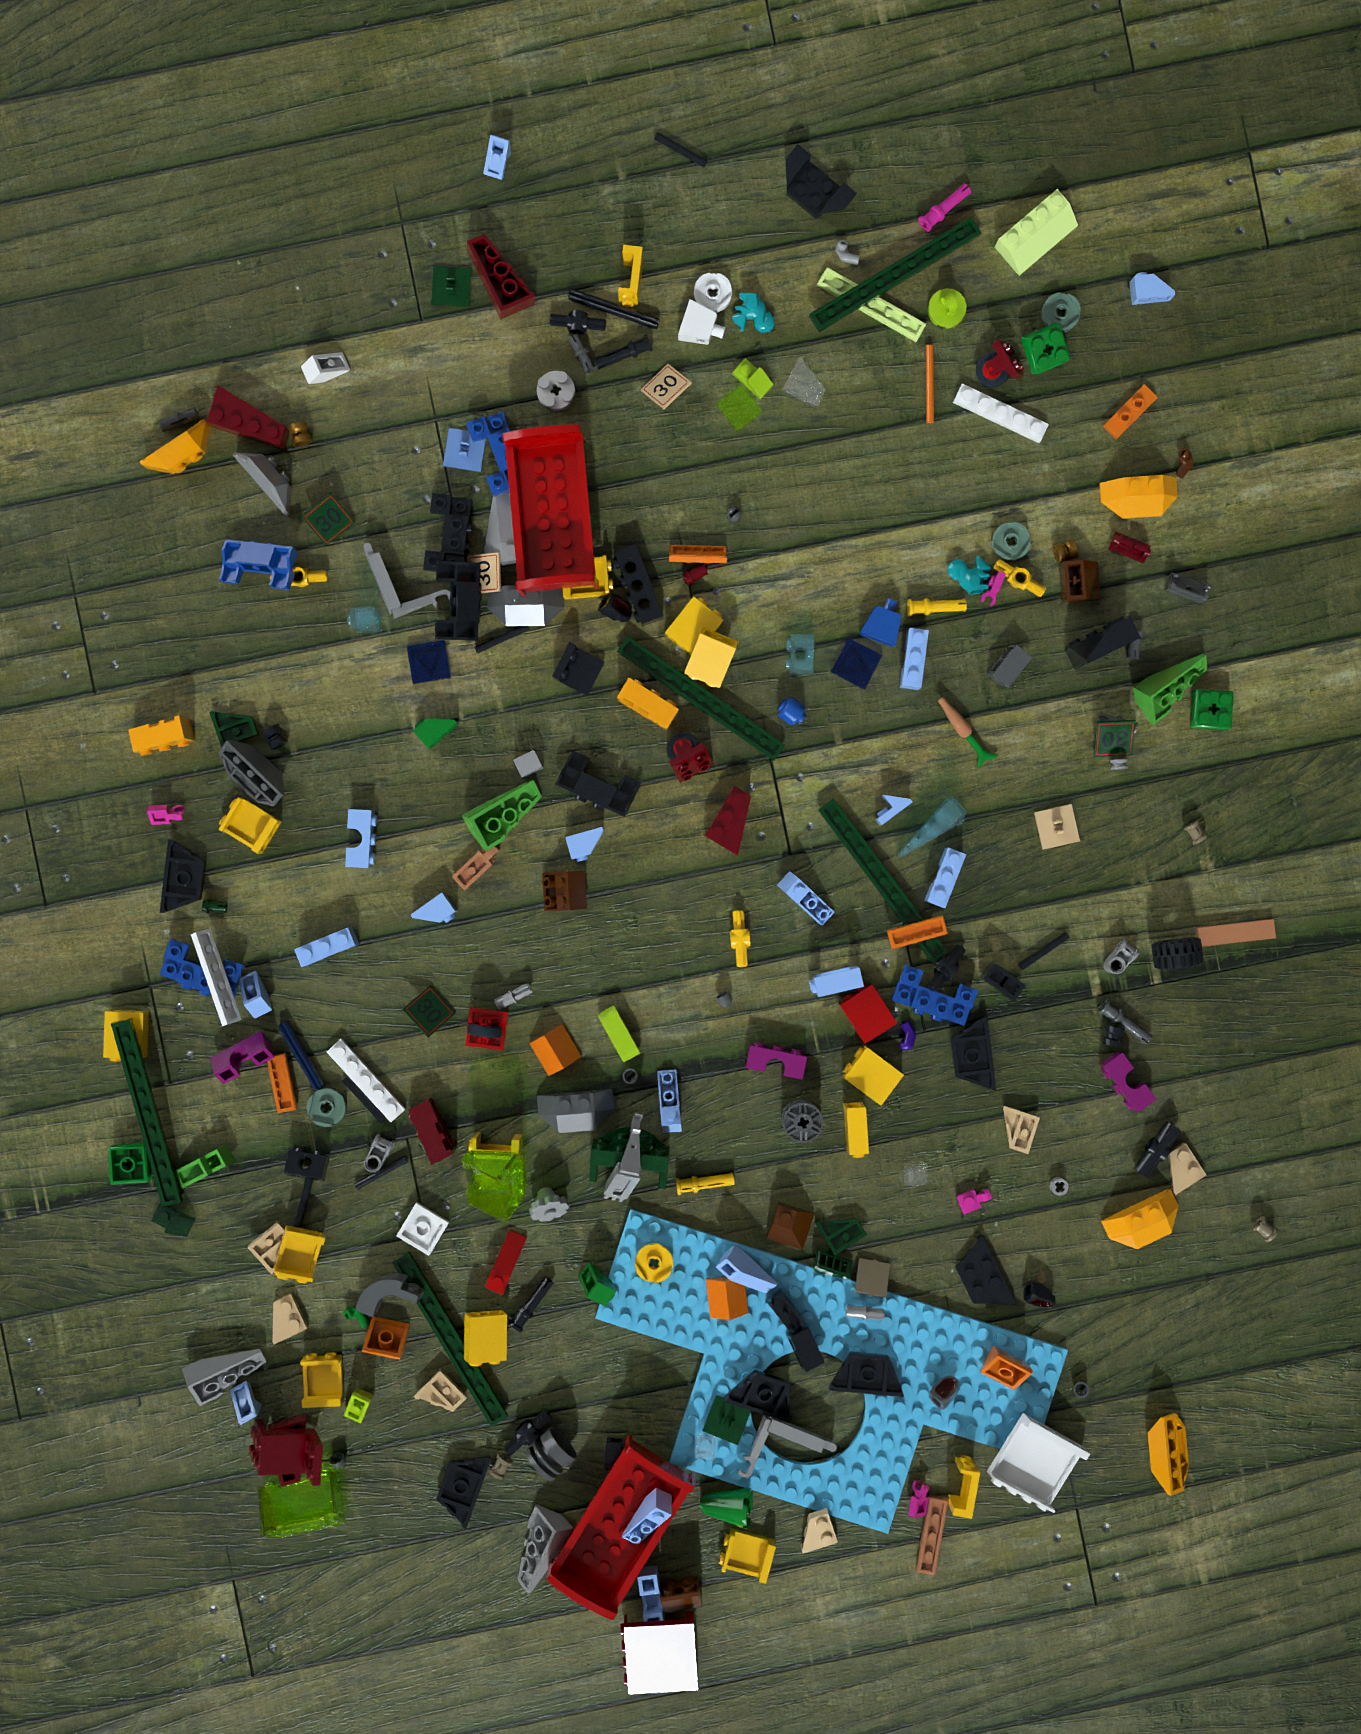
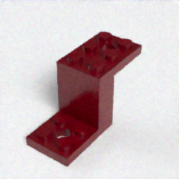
[249,1419,323,1486]

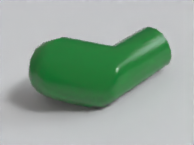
[343,1306,370,1329]

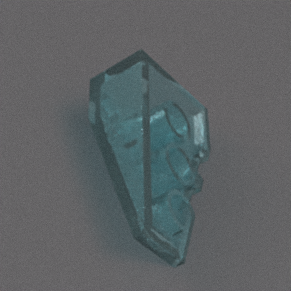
[897,796,967,857]

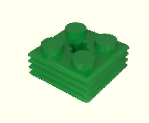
[1021,323,1071,375]
[1190,689,1234,730]
[108,1143,152,1185]

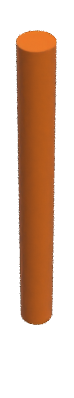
[926,345,934,423]

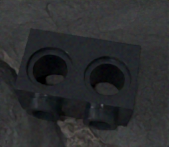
[980,962,1026,1001]

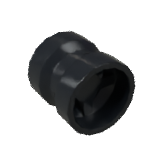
[262,724,289,750]
[1102,1025,1125,1048]

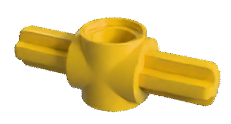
[993,559,1046,597]
[270,567,328,587]
[730,910,750,967]

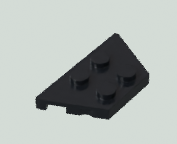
[159,839,206,913]
[950,1016,996,1090]
[955,1235,1016,1304]
[829,1352,904,1397]
[723,1370,791,1422]
[436,1456,492,1529]

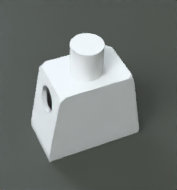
[678,300,726,345]

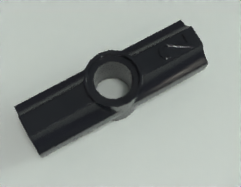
[1134,1121,1181,1178]

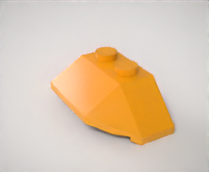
[139,419,211,474]
[1099,475,1178,519]
[1101,1188,1179,1249]
[1148,1413,1189,1496]

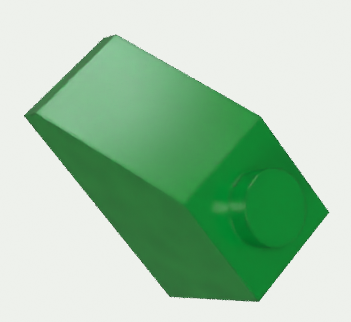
[413,718,459,750]
[578,1262,616,1306]

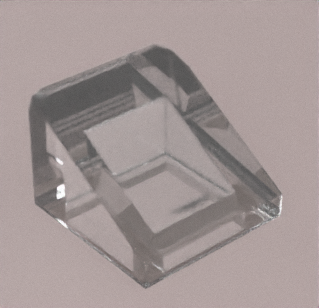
[904,1165,928,1187]
[695,1434,716,1460]

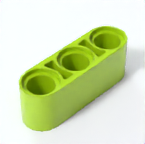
[597,1005,641,1062]

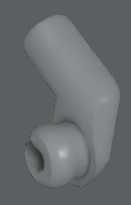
[836,240,860,265]

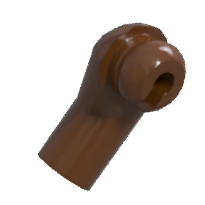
[1175,448,1193,479]

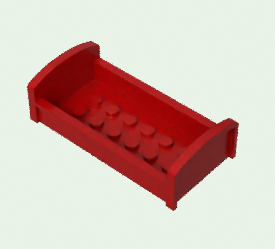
[502,424,599,597]
[547,1434,696,1620]

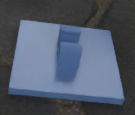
[443,428,486,472]

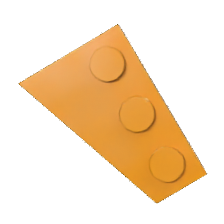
[617,678,679,730]
[128,715,195,756]

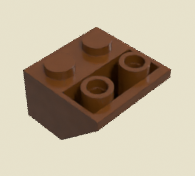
[1059,560,1101,603]
[542,870,587,911]
[660,1575,702,1613]

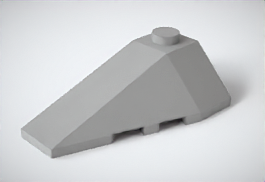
[484,492,516,566]
[182,1349,267,1406]
[518,1505,573,1594]

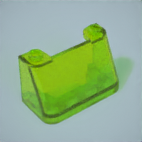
[462,1150,526,1223]
[257,1469,345,1539]

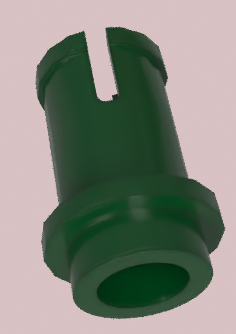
[202,899,228,914]

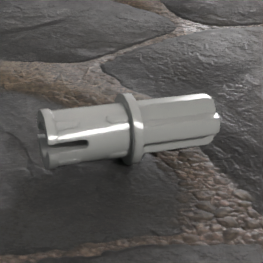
[494,984,532,1010]
[846,1305,885,1321]

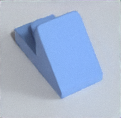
[483,134,511,180]
[875,795,912,825]
[230,1381,262,1425]

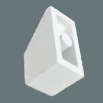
[301,352,350,384]

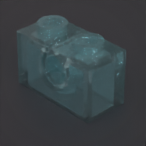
[347,607,381,633]
[786,634,814,675]

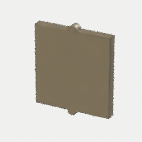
[854,1258,890,1298]

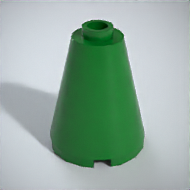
[699,1488,753,1529]

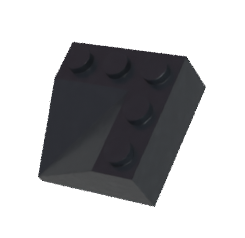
[1065,616,1141,670]

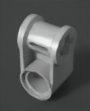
[1103,938,1140,974]
[364,1133,395,1172]

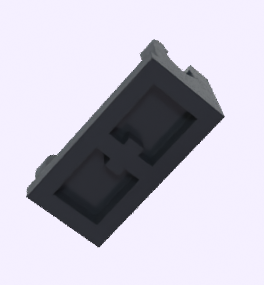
[766,1288,806,1333]
[786,1326,825,1372]

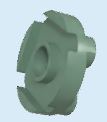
[1041,292,1081,332]
[991,522,1031,562]
[307,1088,347,1127]

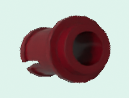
[682,564,708,585]

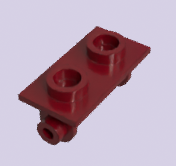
[1108,532,1151,564]

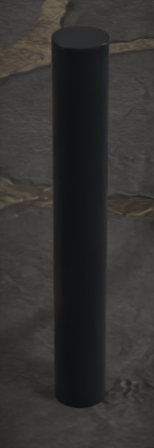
[654,132,708,168]
[474,626,529,654]
[1018,932,1070,970]
[342,1076,386,1124]
[354,1155,408,1190]
[293,1179,313,1228]

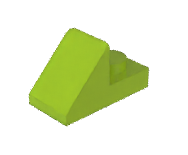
[732,358,774,400]
[343,1387,374,1424]

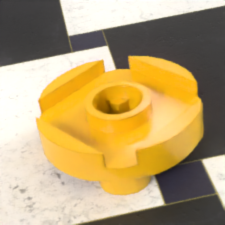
[635,1242,673,1283]

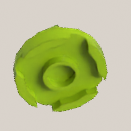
[928,288,967,329]

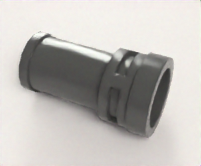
[1126,631,1144,660]

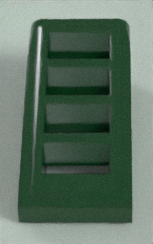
[813,1249,853,1280]

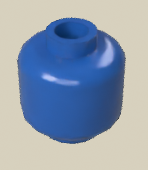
[777,697,806,726]

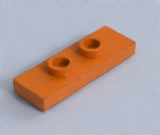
[1103,384,1158,439]
[669,545,727,564]
[886,915,948,949]
[267,1053,298,1113]

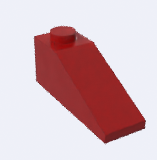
[485,1230,527,1295]

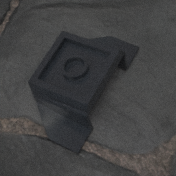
[785,144,857,219]

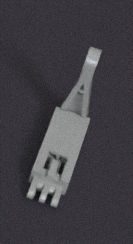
[363,543,450,619]
[603,1113,643,1202]
[737,1415,837,1478]

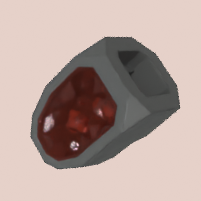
[929,1376,960,1410]

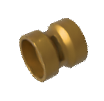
[288,421,312,447]
[1053,539,1078,564]

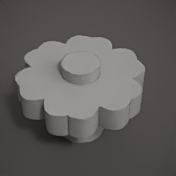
[529,1187,569,1222]

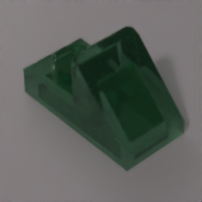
[151,1203,196,1237]

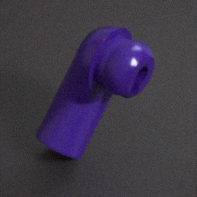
[900,1021,916,1050]

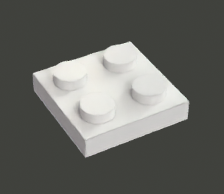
[396,1202,450,1256]

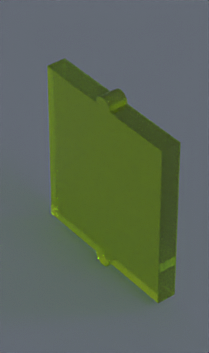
[716,385,762,432]

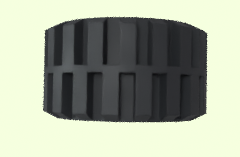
[1151,937,1204,970]

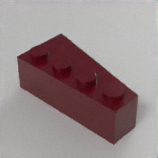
[467,234,536,320]
[206,385,290,450]

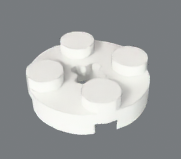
[694,273,732,313]
[537,371,575,411]

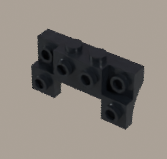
[423,493,473,572]
[435,561,481,641]
[555,750,642,817]

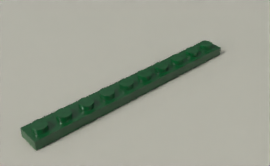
[809,217,981,332]
[617,636,785,761]
[818,798,948,964]
[111,1018,183,1207]
[392,1251,508,1427]

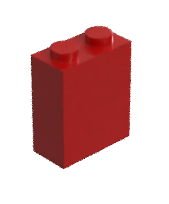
[839,983,897,1044]

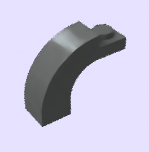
[355,1273,425,1317]

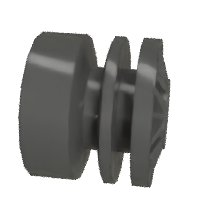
[781,1098,823,1143]
[526,1427,577,1481]

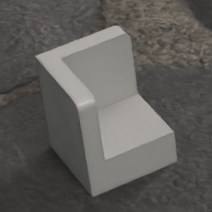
[513,750,544,778]

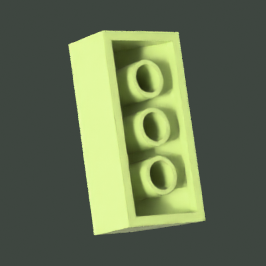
[995,189,1078,276]

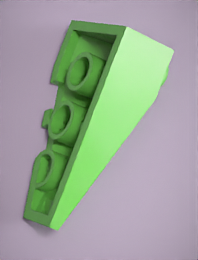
[1133,654,1208,725]
[462,780,542,851]

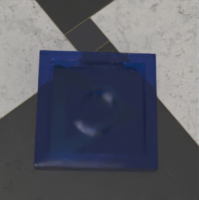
[830,638,883,690]
[407,640,451,684]

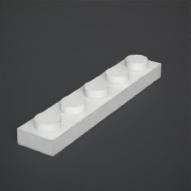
[953,384,1049,443]
[191,929,242,1026]
[327,1038,406,1122]

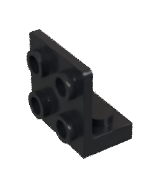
[552,642,604,696]

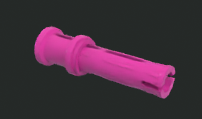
[918,183,971,232]

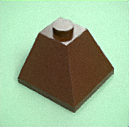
[766,1201,814,1250]

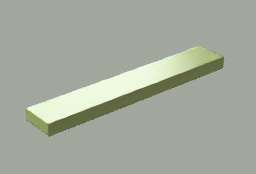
[817,267,926,342]

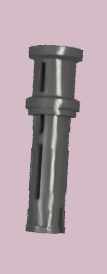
[1097,999,1153,1045]

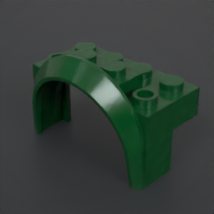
[589,1127,670,1189]

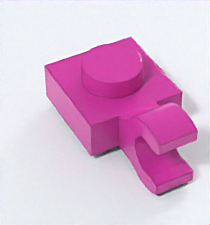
[980,571,1006,606]
[147,805,184,825]
[956,1189,993,1214]
[908,1480,929,1518]

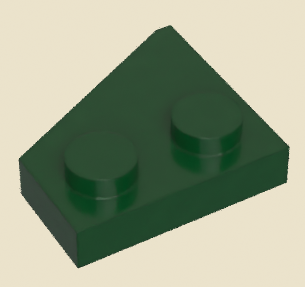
[209,711,259,747]
[815,1218,867,1255]

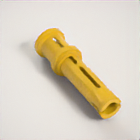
[907,598,967,617]
[676,1173,734,1195]

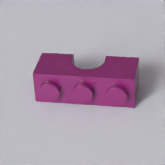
[210,1031,274,1084]
[745,1041,807,1080]
[1100,1051,1157,1113]

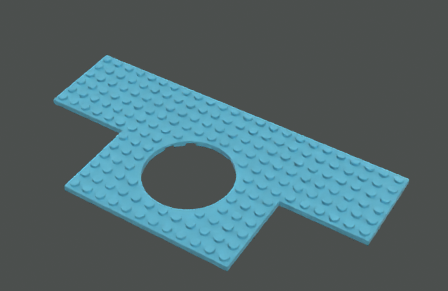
[595,1208,1068,1534]

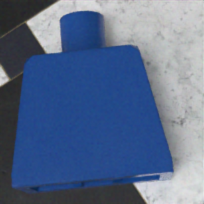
[859,598,902,648]

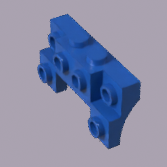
[466,412,510,497]
[219,539,298,590]
[159,939,245,999]
[891,964,978,1026]

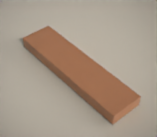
[1196,919,1276,947]
[916,1495,949,1575]

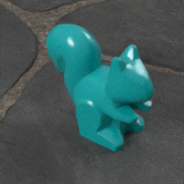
[732,293,775,333]
[947,556,991,595]

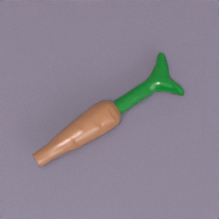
[938,696,998,768]

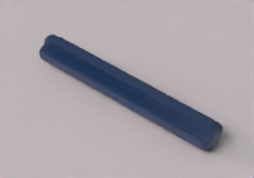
[278,1021,324,1090]

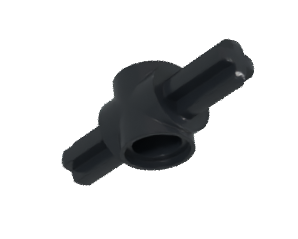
[549,310,606,335]
[927,945,966,992]
[504,1410,551,1455]

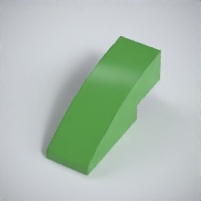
[175,1144,236,1189]

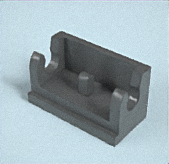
[1165,573,1212,604]
[987,644,1032,688]

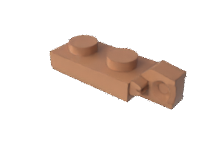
[452,846,500,891]

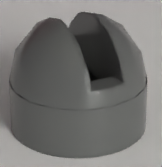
[726,506,742,523]
[716,991,732,1007]
[623,1068,639,1084]
[1073,1381,1089,1398]
[329,1452,346,1470]

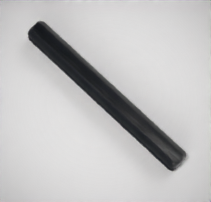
[568,289,660,329]

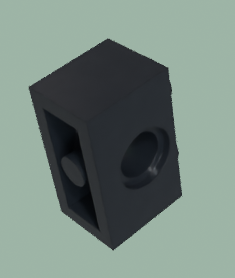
[284,1148,329,1182]

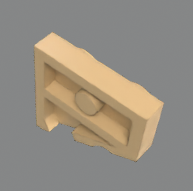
[1003,1105,1040,1154]
[1168,1142,1206,1195]
[248,1221,285,1274]
[272,1293,308,1344]
[414,1369,467,1412]
[801,1508,838,1553]

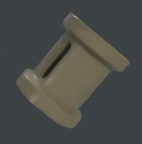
[1183,820,1209,845]
[1252,1216,1279,1242]
[488,1453,513,1480]

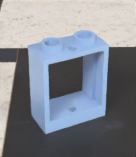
[809,965,864,997]

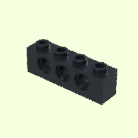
[613,544,664,627]

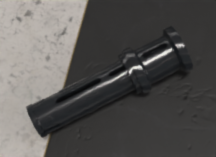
[594,334,653,370]
[508,1276,554,1332]

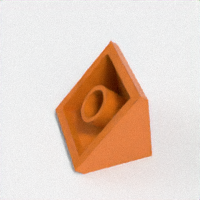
[529,1024,582,1076]
[706,1276,748,1320]
[362,1316,410,1360]
[980,1345,1033,1390]

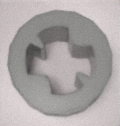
[1110,759,1128,770]
[1049,1177,1069,1196]

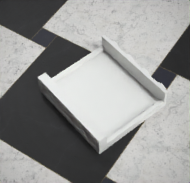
[987,1413,1090,1513]

